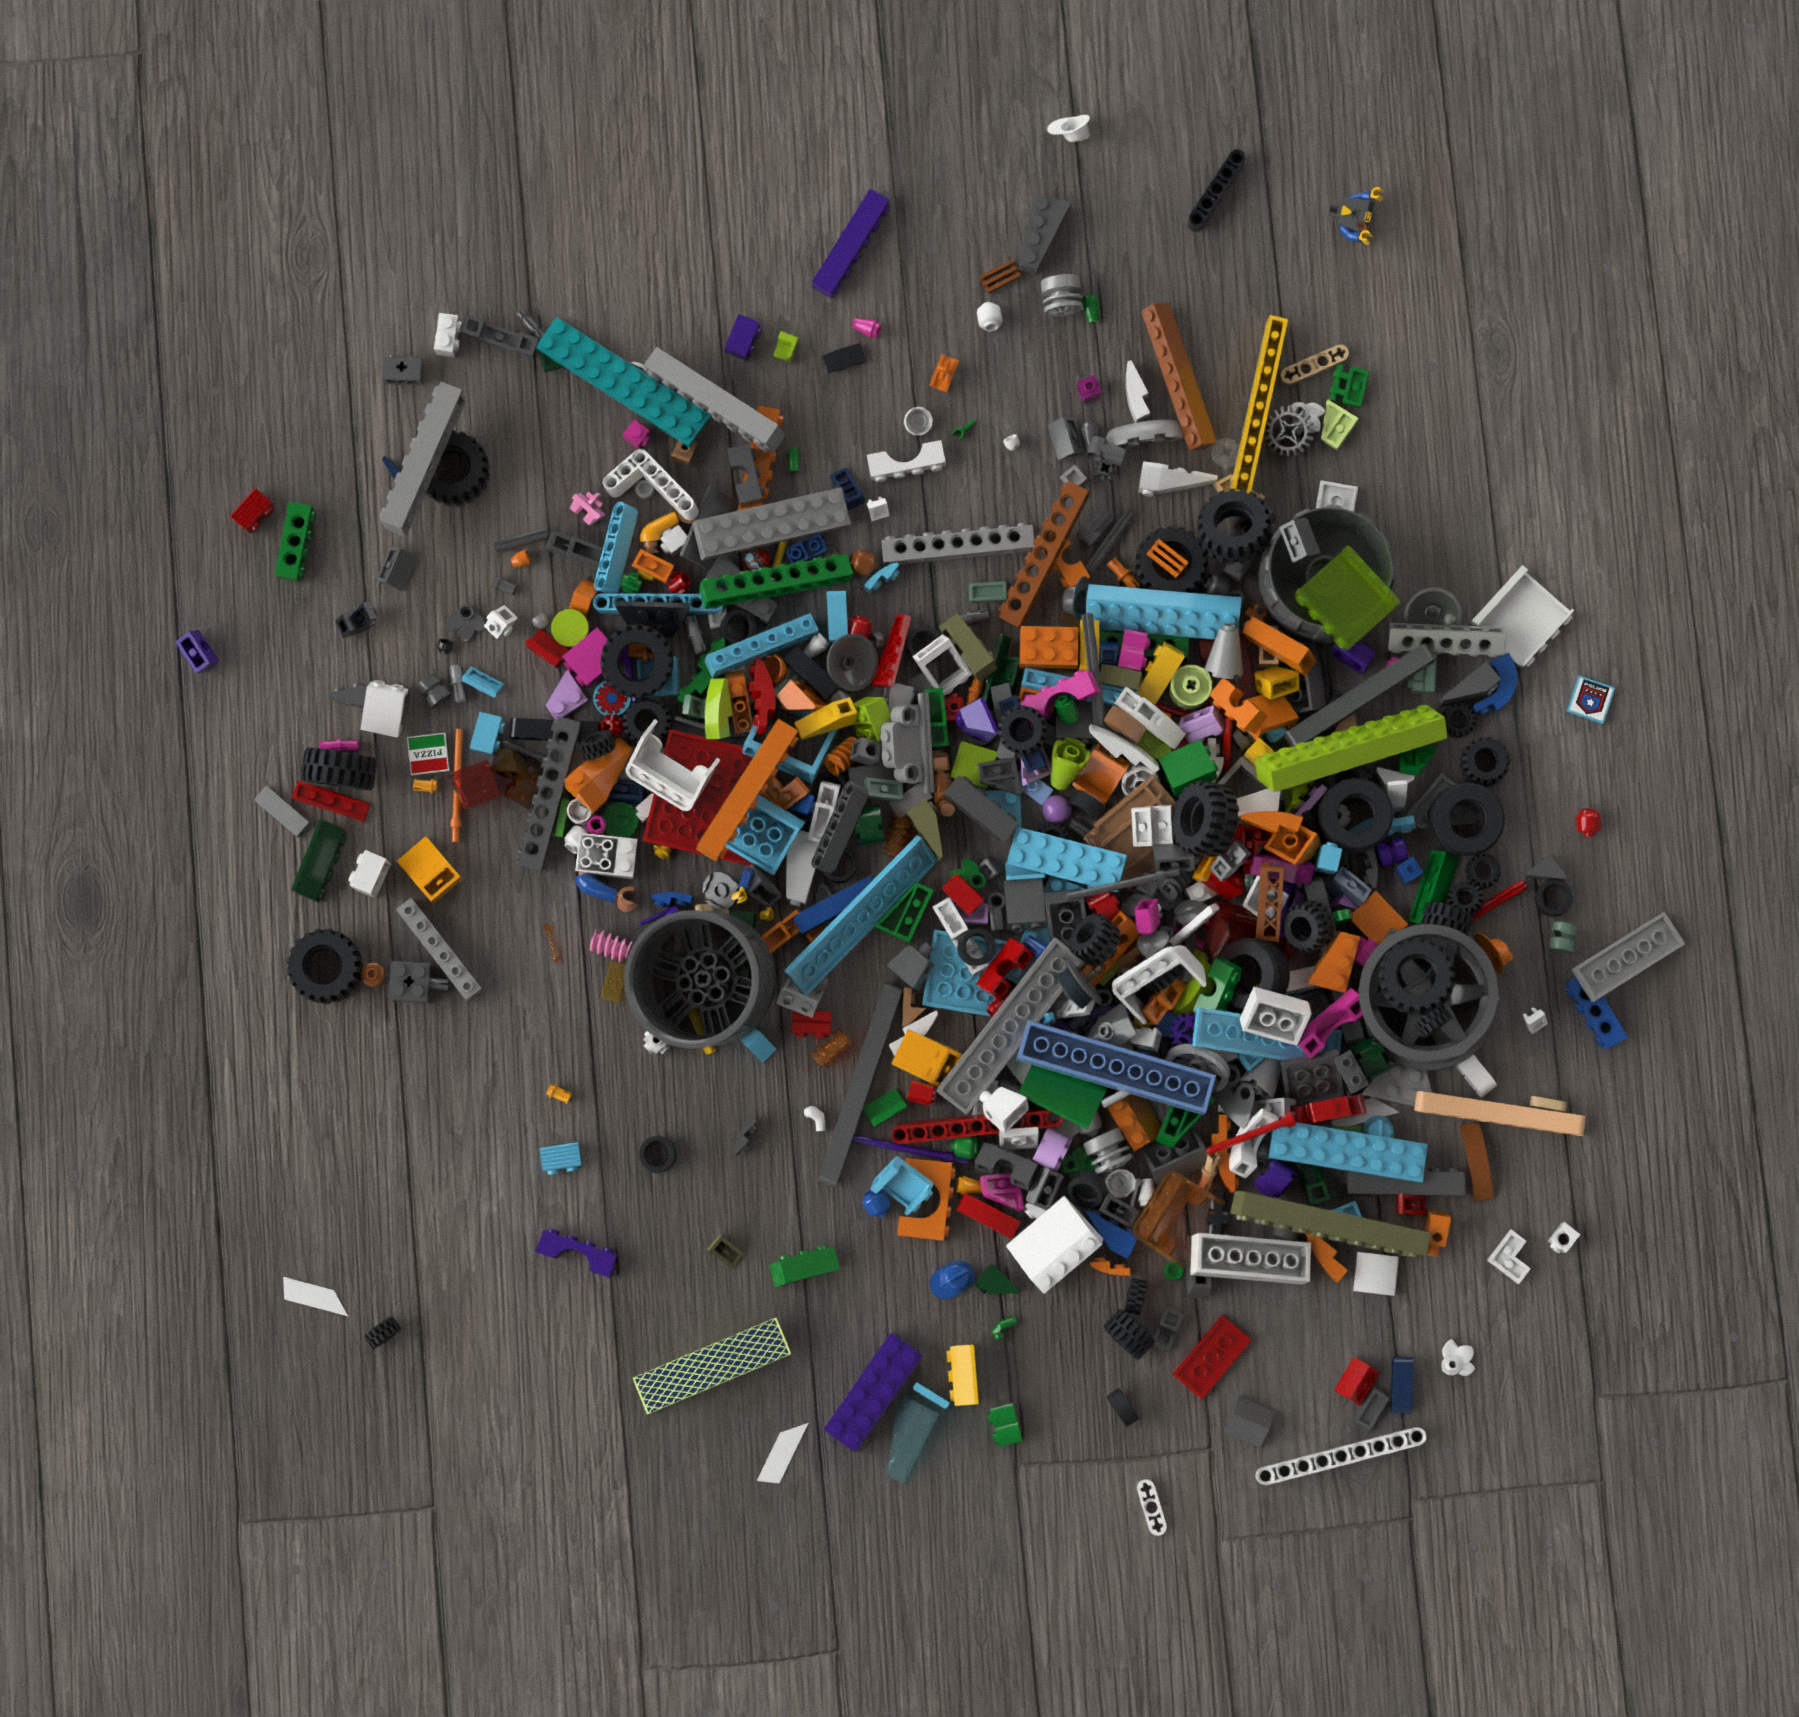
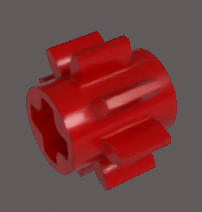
[668,571,691,594]
[600,714,624,738]

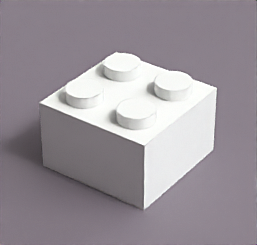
[349,850,391,899]

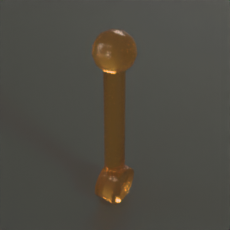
[543,924,560,962]

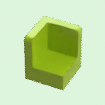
[774,331,799,363]

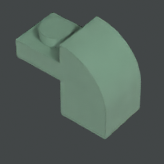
[682,695,706,721]

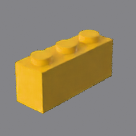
[1137,641,1185,705]

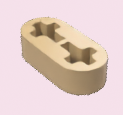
[1529,1096,1567,1113]

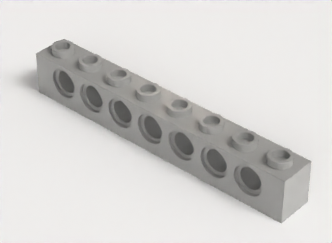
[881,523,1035,566]

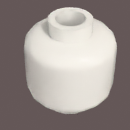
[977,302,1003,331]
[564,825,590,854]

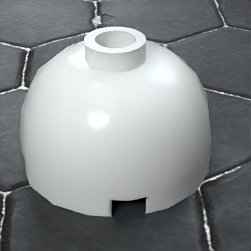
[1122,763,1160,796]

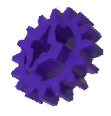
[1169,1012,1196,1055]

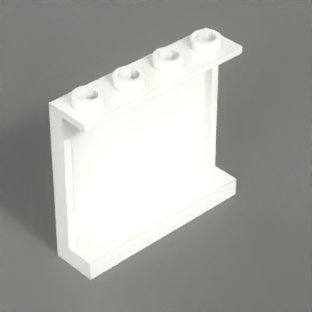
[1470,565,1574,669]

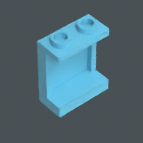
[870,1156,934,1216]

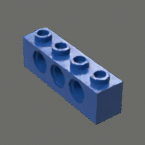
[1565,977,1628,1050]

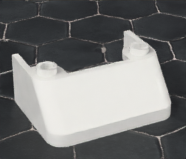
[626,719,720,811]
[1112,945,1207,1024]

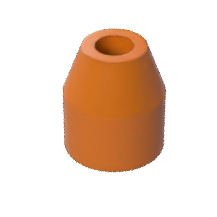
[511,550,531,568]

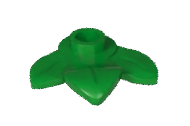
[948,858,986,891]
[1061,1147,1100,1186]

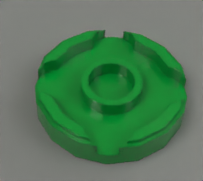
[602,802,640,838]

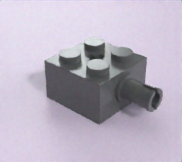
[388,961,450,1004]

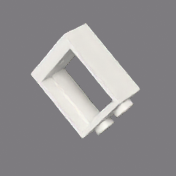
[913,634,972,695]

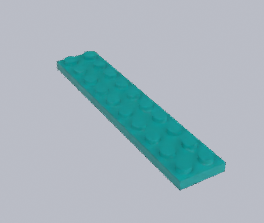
[535,317,711,448]

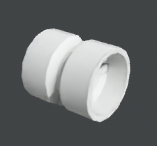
[567,799,594,826]

